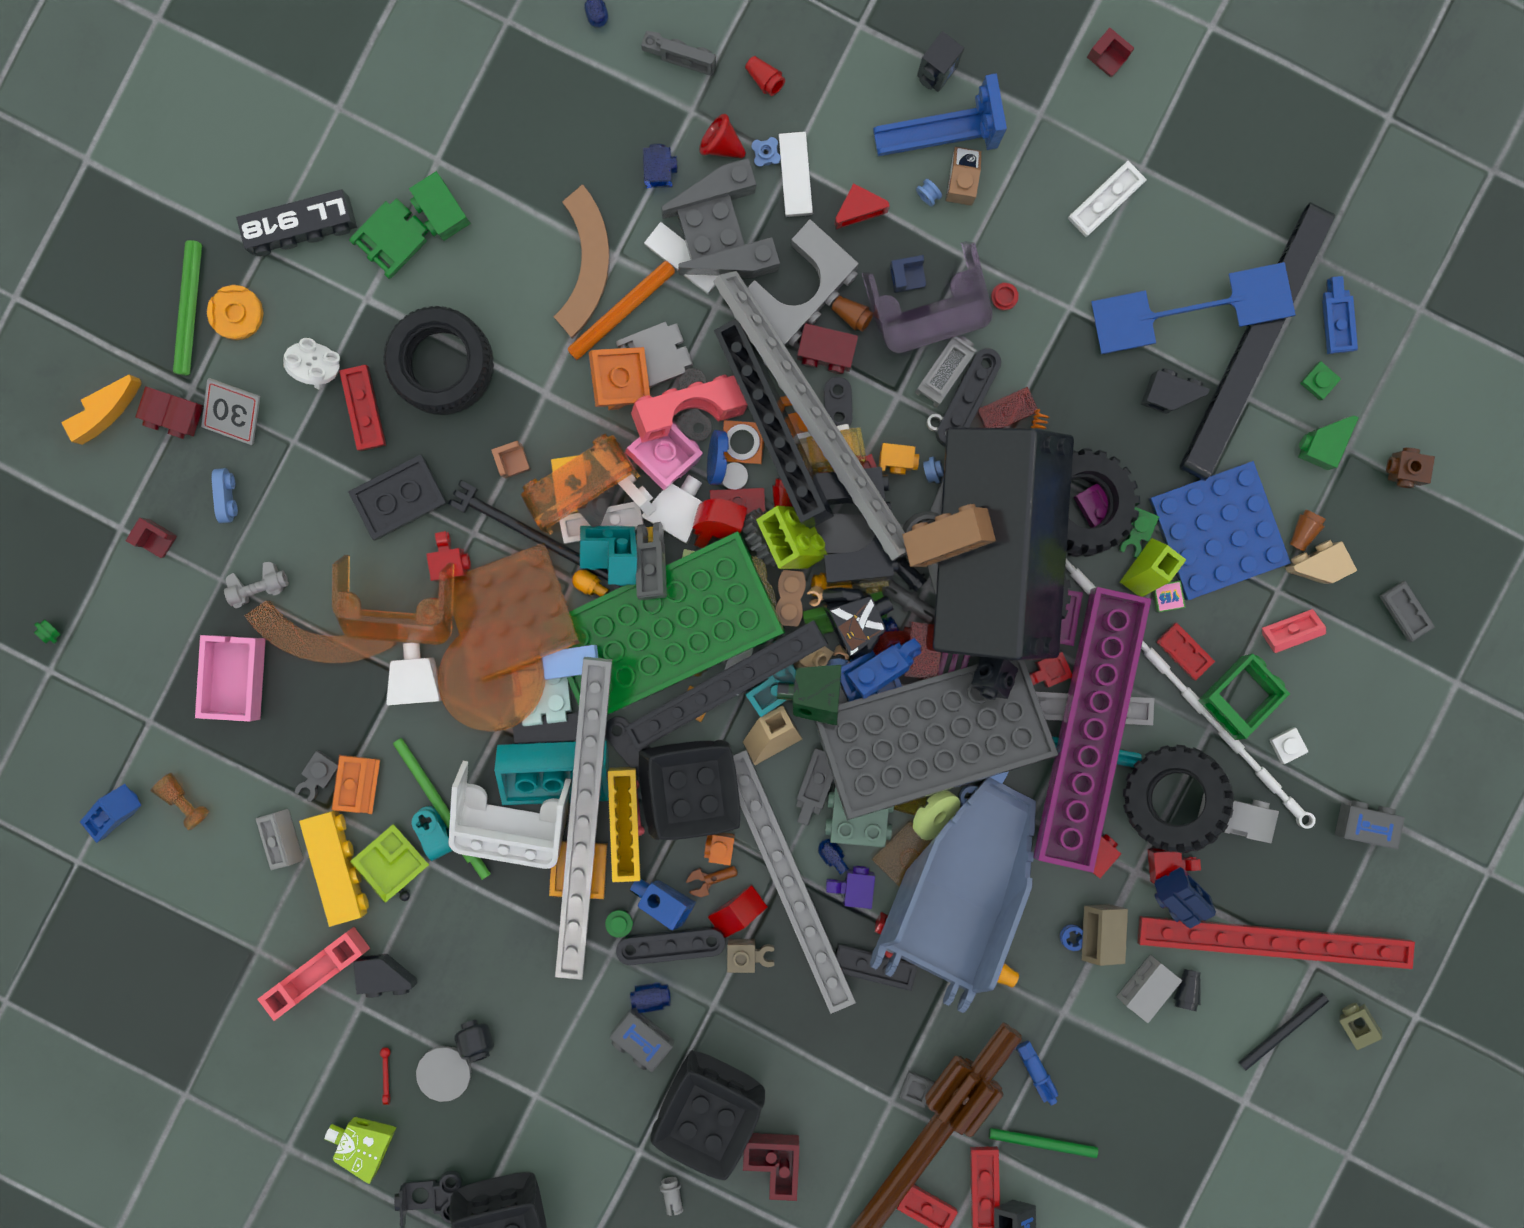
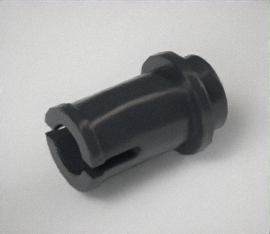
[896,558,927,592]

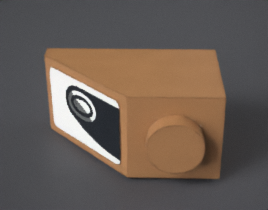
[945,147,982,206]

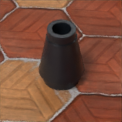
[1173,969,1201,1012]

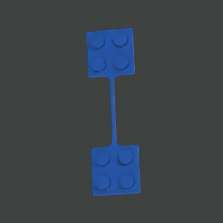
[1091,262,1296,354]

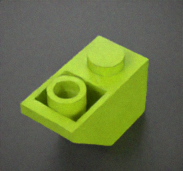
[1120,538,1186,597]

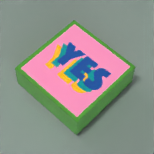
[1153,581,1186,612]

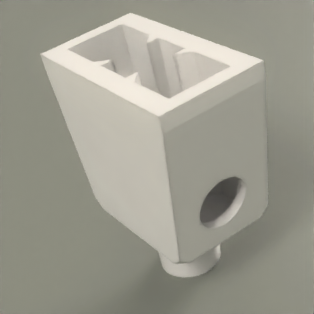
[642,475,702,544]
[387,642,444,705]

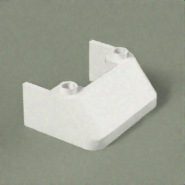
[449,761,572,869]

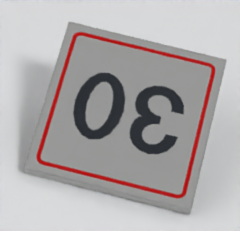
[201,378,261,445]

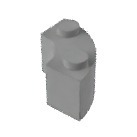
[1198,793,1279,843]

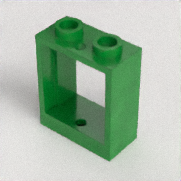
[1198,653,1290,740]

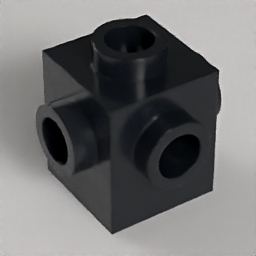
[971,657,1018,700]

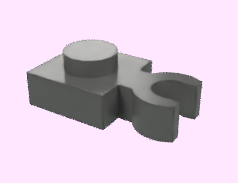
[295,750,338,802]

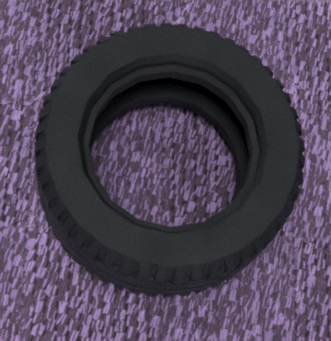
[383,306,494,415]

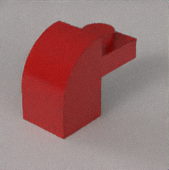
[692,499,747,548]

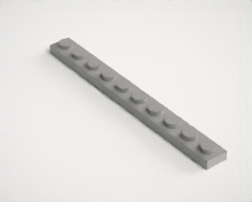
[733,750,856,1014]

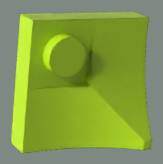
[350,824,429,903]

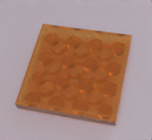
[443,543,580,682]

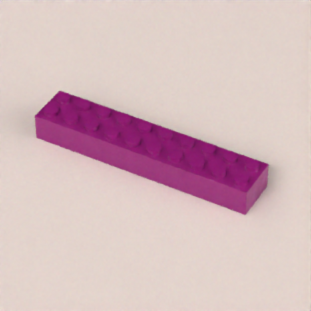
[1033,587,1151,873]

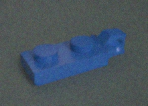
[1322,276,1358,354]
[847,638,921,699]

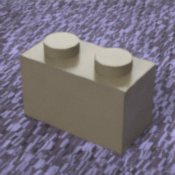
[1082,904,1128,966]

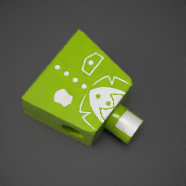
[324,1117,396,1184]

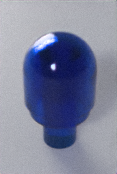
[584,0,609,28]
[818,839,849,875]

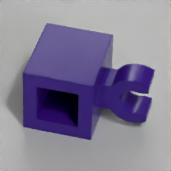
[826,866,875,909]

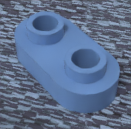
[212,468,238,523]

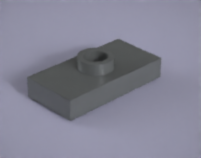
[1379,581,1435,642]

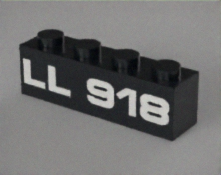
[236,189,357,256]

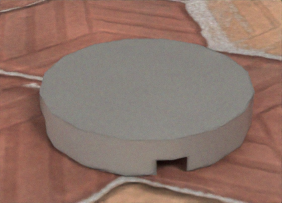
[416,1045,472,1102]

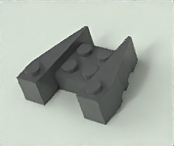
[661,158,780,278]

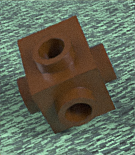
[1386,447,1435,488]

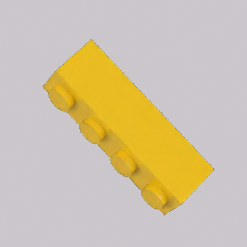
[299,810,369,927]

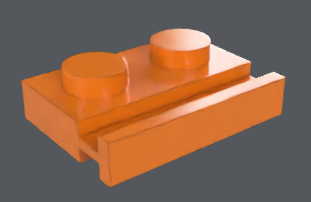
[331,755,380,814]

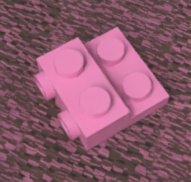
[625,421,703,490]

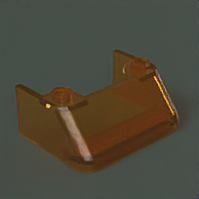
[521,433,640,535]
[332,555,454,645]

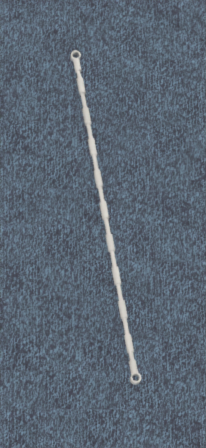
[926,414,1315,829]

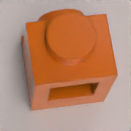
[704,833,735,866]

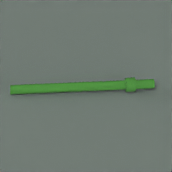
[393,738,491,880]

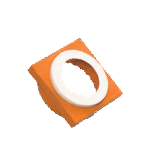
[723,420,764,464]

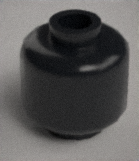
[454,1019,494,1063]

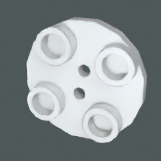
[283,338,340,390]

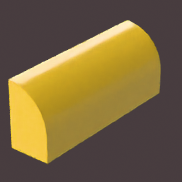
[608,767,640,882]

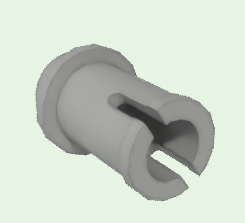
[660,1177,684,1216]

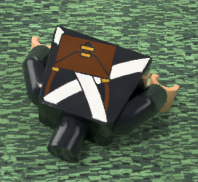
[807,586,894,660]

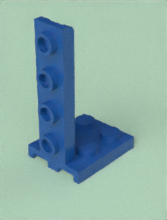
[873,73,1007,156]

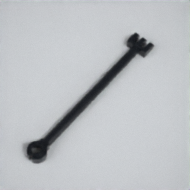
[448,480,621,589]

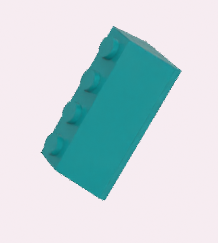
[494,741,610,805]

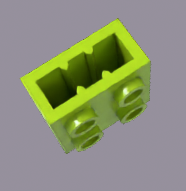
[756,506,828,569]

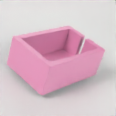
[195,635,265,721]

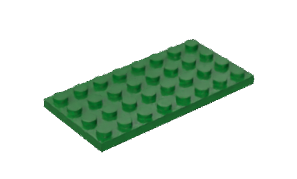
[543,531,785,715]

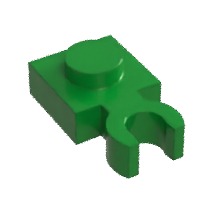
[1119,507,1159,558]

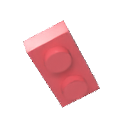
[1262,609,1326,653]

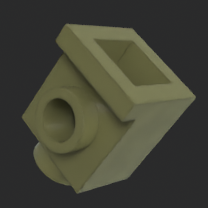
[1339,1003,1382,1050]

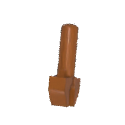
[686,866,738,897]

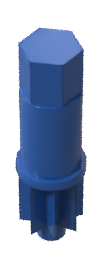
[1016,1041,1059,1105]

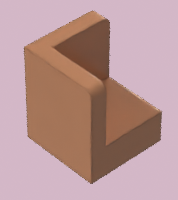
[491,441,531,479]

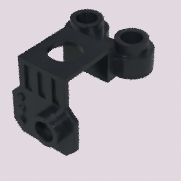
[394,1171,462,1228]

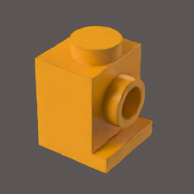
[879,443,919,475]

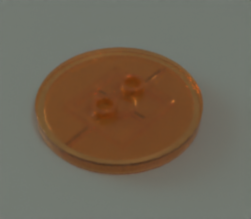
[438,622,546,732]

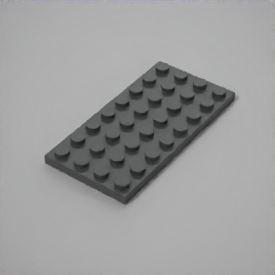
[815,660,1058,821]

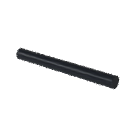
[1238,993,1329,1071]

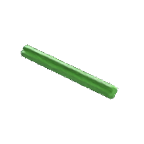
[173,240,202,376]

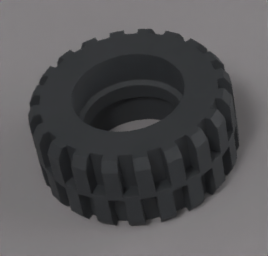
[1066,448,1140,557]
[1123,745,1234,853]

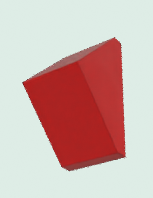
[835,183,890,229]
[708,884,768,938]

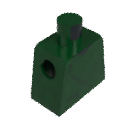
[777,665,841,725]

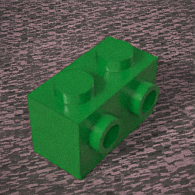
[409,171,471,241]

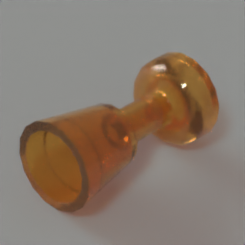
[150,773,210,831]

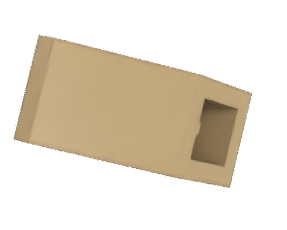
[1285,540,1357,584]
[743,705,802,765]

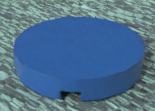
[707,430,729,485]

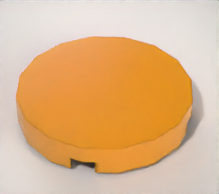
[207,285,264,340]

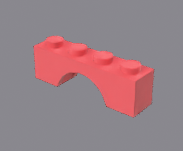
[631,375,748,443]
[257,927,370,1021]

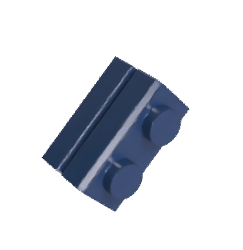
[1154,867,1216,928]

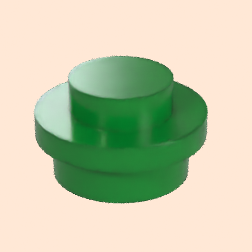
[34,619,61,644]
[605,910,633,938]

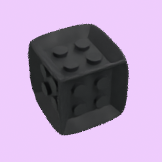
[639,740,740,840]
[650,1050,765,1180]
[449,1172,547,1228]

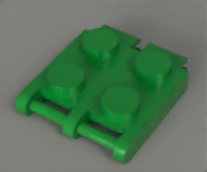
[349,198,429,279]

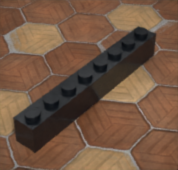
[714,318,834,529]

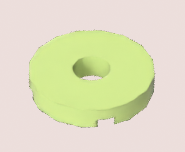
[913,790,961,840]

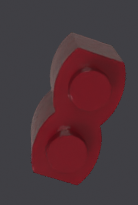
[135,386,204,439]

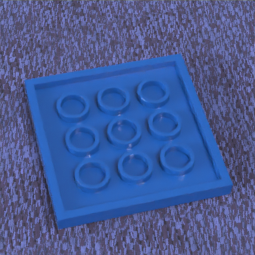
[1149,461,1291,600]

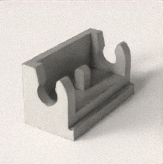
[1116,955,1182,1023]

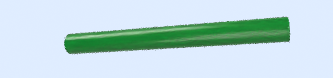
[988,1128,1098,1158]

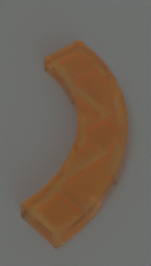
[244,600,397,663]

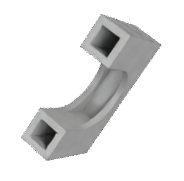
[748,220,859,347]

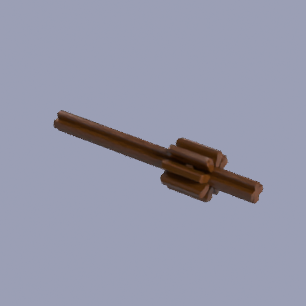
[850,1022,1022,1228]

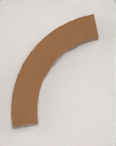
[553,184,610,339]

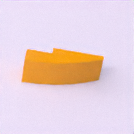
[61,375,142,445]

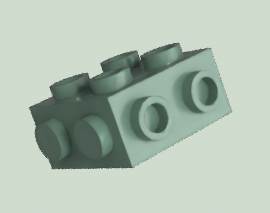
[825,785,894,847]

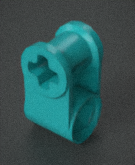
[411,806,453,861]

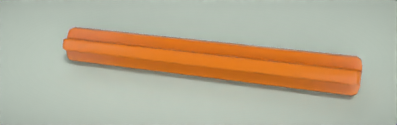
[568,261,675,360]

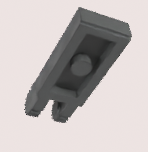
[636,522,667,600]

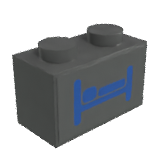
[1335,800,1405,850]
[610,1006,674,1072]

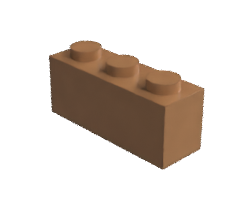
[902,504,996,567]

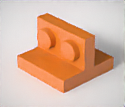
[589,347,650,410]

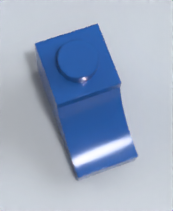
[80,784,141,843]

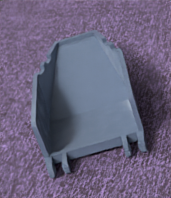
[870,777,1036,1013]

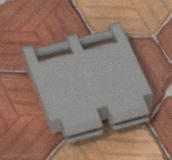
[616,322,693,388]

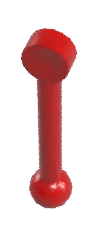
[380,1047,391,1105]

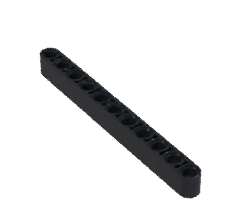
[1180,202,1335,481]

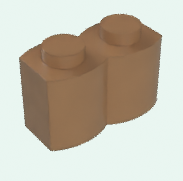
[775,570,806,627]

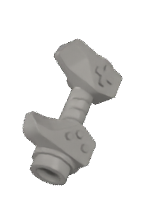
[224,562,289,608]

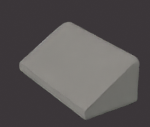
[256,809,303,870]

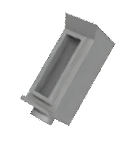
[915,335,977,408]

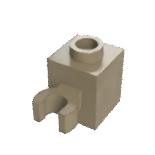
[727,939,774,973]

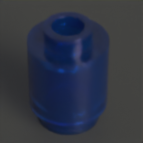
[630,982,671,1014]

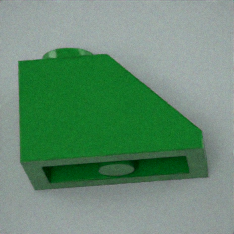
[1298,415,1359,470]

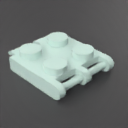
[512,660,572,727]

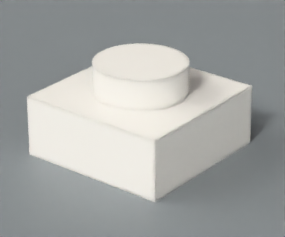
[1269,727,1308,764]

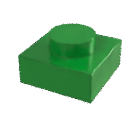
[1300,361,1341,401]

